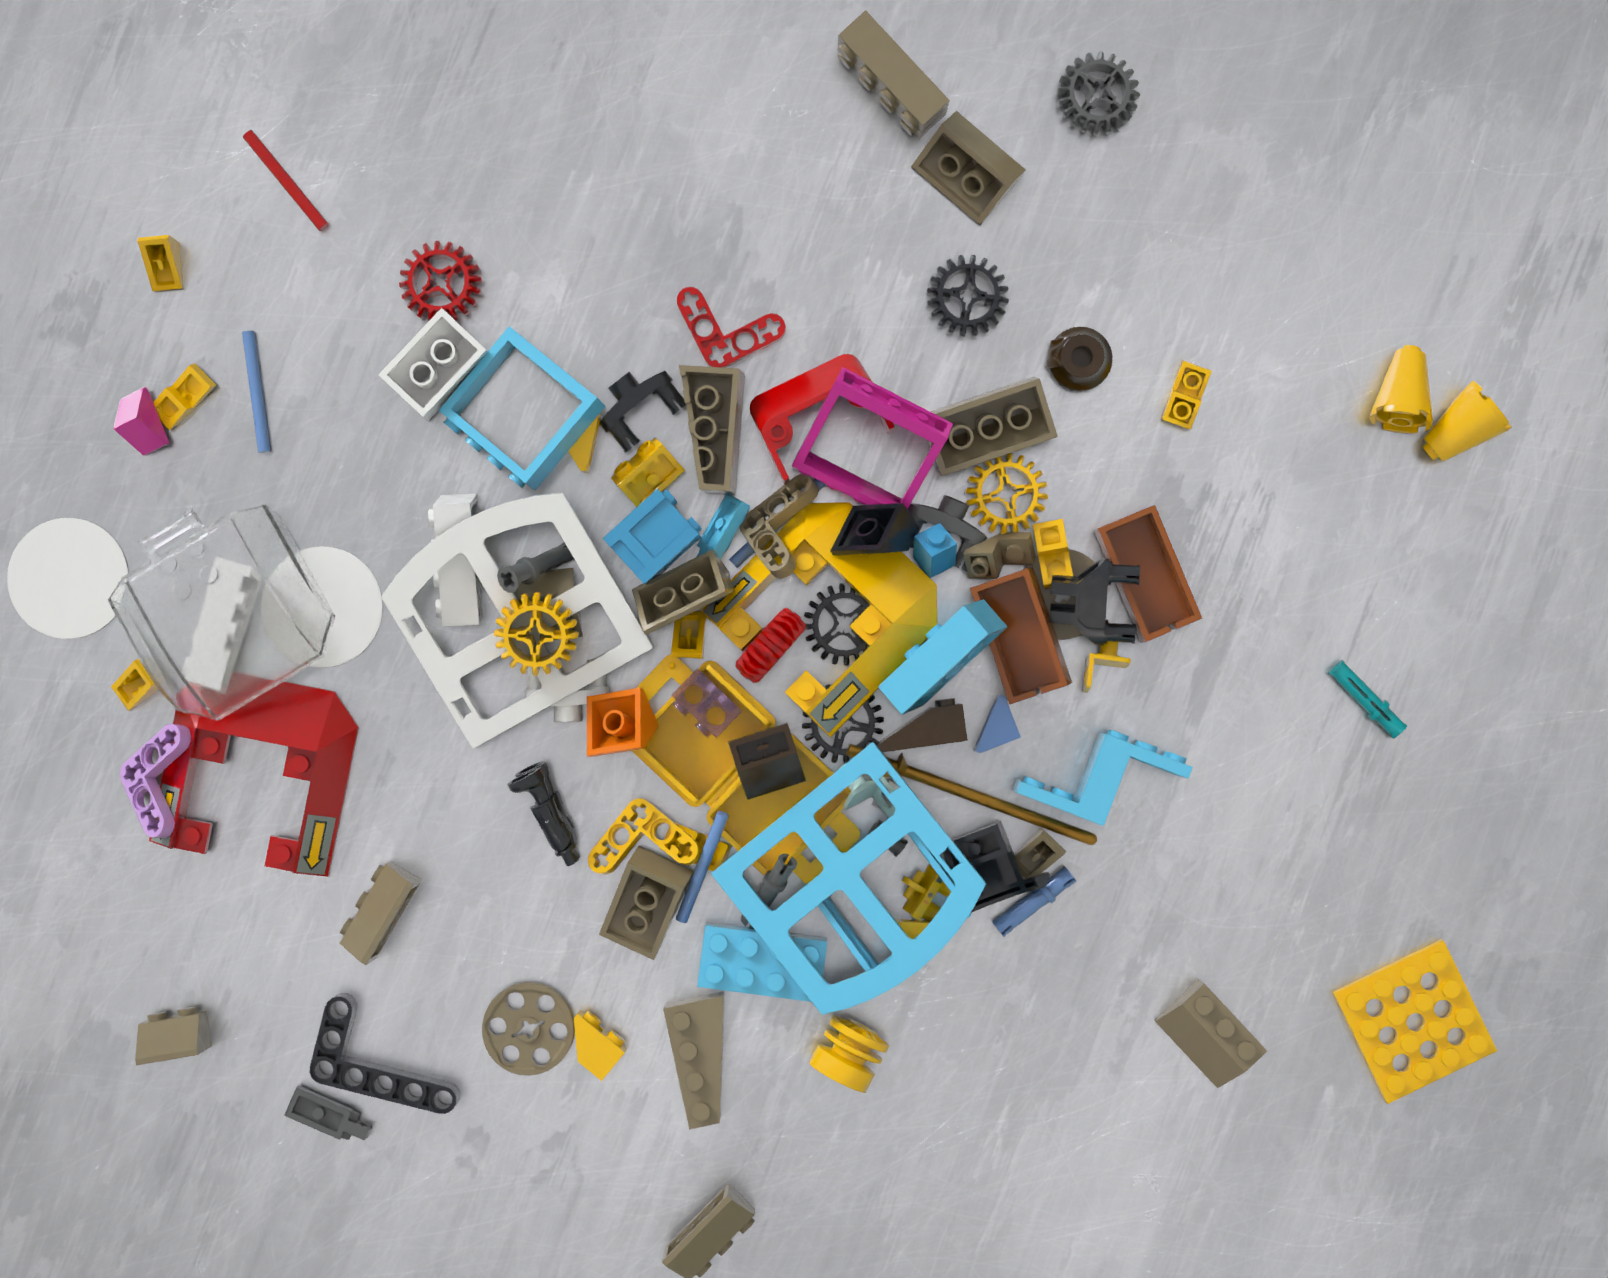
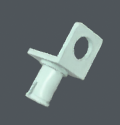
[838,763,895,818]

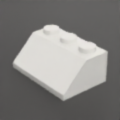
[379,308,488,421]

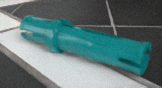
[1329,660,1407,739]

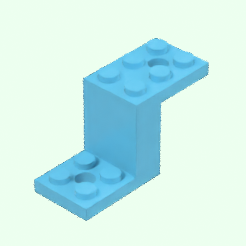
[1012,729,1193,826]

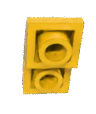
[1162,360,1212,430]

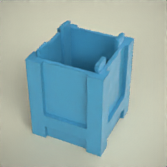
[603,488,702,585]

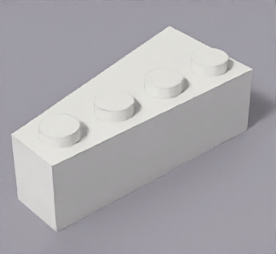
[428,493,483,627]

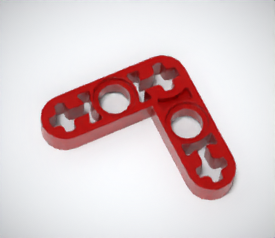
[677,287,786,368]

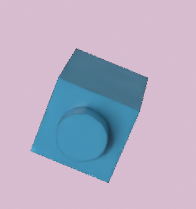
[913,523,957,578]

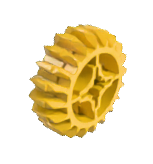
[965,453,1048,534]
[494,592,579,676]

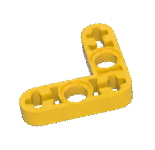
[588,798,701,875]

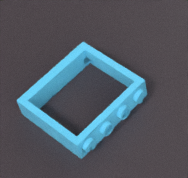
[439,326,606,491]
[818,832,971,971]

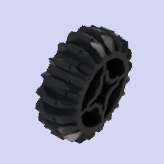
[927,255,1009,338]
[804,583,870,666]
[802,684,884,764]

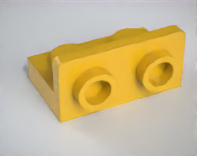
[611,438,685,507]

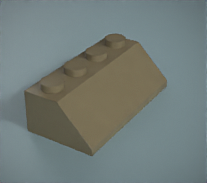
[927,377,1058,476]

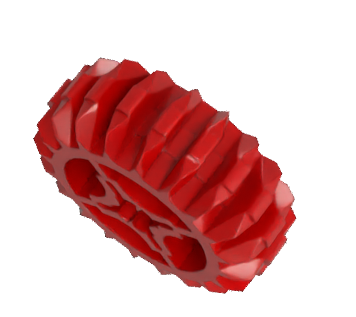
[399,241,482,321]
[735,608,806,683]

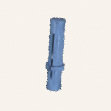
[992,866,1077,937]

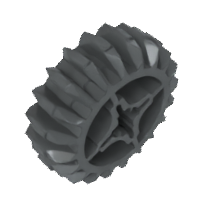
[1057,51,1140,135]

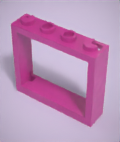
[792,367,953,509]

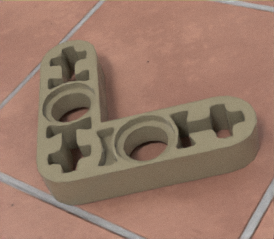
[739,474,819,579]

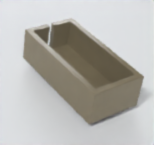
[837,10,950,139]

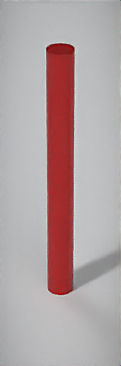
[243,130,329,231]

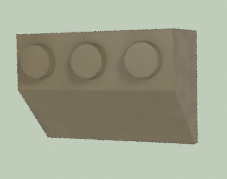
[911,111,1026,225]
[632,549,735,635]
[339,861,422,965]
[1154,979,1267,1088]
[662,1183,755,1278]

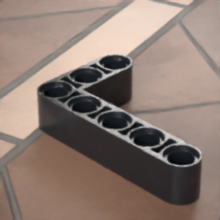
[309,993,460,1114]

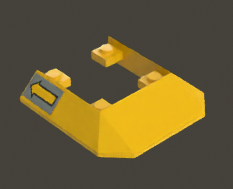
[700,502,938,738]

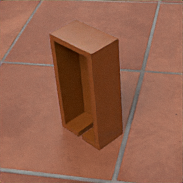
[1094,505,1202,643]
[970,567,1072,704]

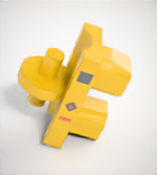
[901,863,951,921]

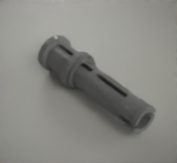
[497,542,574,593]

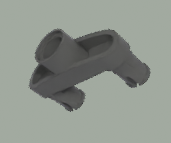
[907,495,987,572]

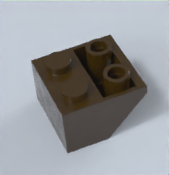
[728,722,806,800]

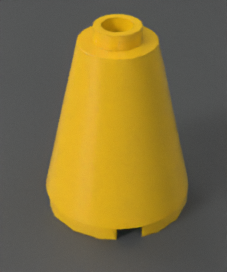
[1370,345,1433,434]
[1422,380,1512,462]

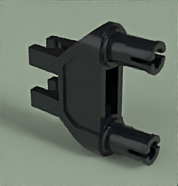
[1049,558,1140,646]

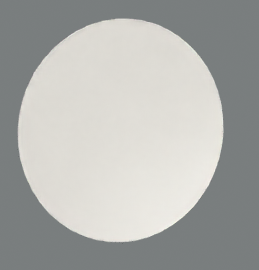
[7,518,128,639]
[261,546,383,668]

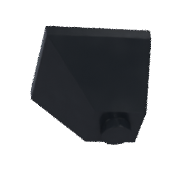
[830,503,919,555]

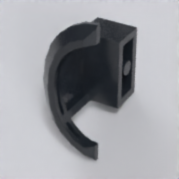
[943,821,1050,913]

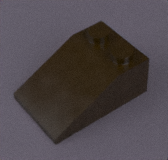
[876,698,968,752]

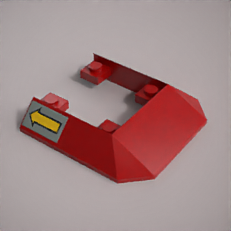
[149,671,359,877]

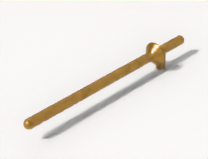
[846,744,1097,845]

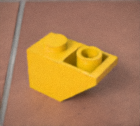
[574,1010,627,1081]

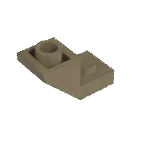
[963,532,1036,579]

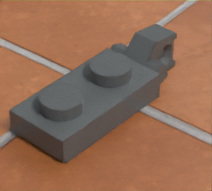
[284,1086,373,1140]

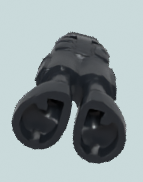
[507,761,580,866]

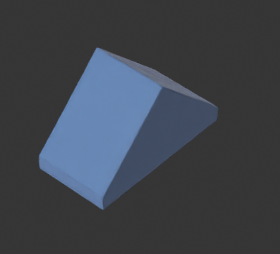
[973,694,1021,753]

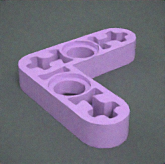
[120,724,191,838]

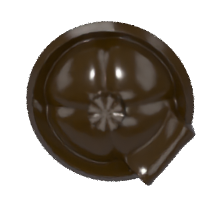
[1046,327,1113,391]

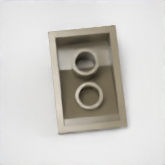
[599,846,694,960]

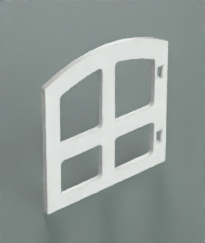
[381,493,654,749]

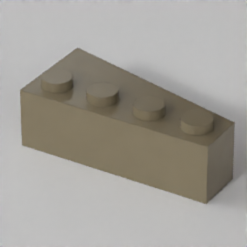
[679,365,745,495]
[663,991,724,1130]

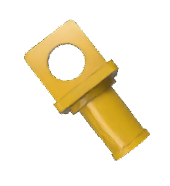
[1082,641,1131,693]

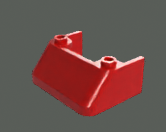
[750,354,895,484]

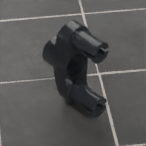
[599,370,686,453]

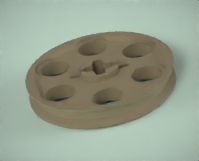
[482,982,575,1076]

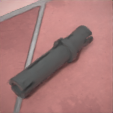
[741,853,797,929]

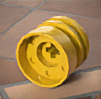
[809,1015,889,1093]

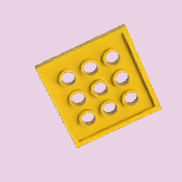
[1332,940,1497,1104]

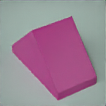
[113,387,170,456]

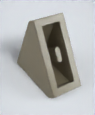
[1014,828,1066,878]

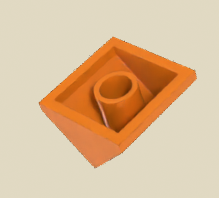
[587,688,659,757]

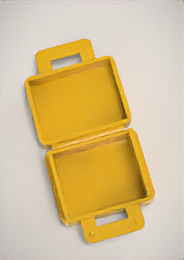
[632,655,860,884]

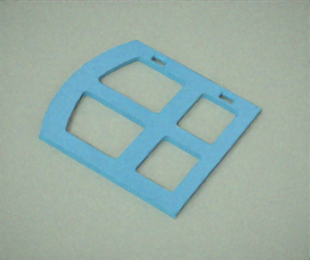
[711,742,987,1015]

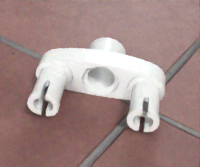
[524,659,610,722]

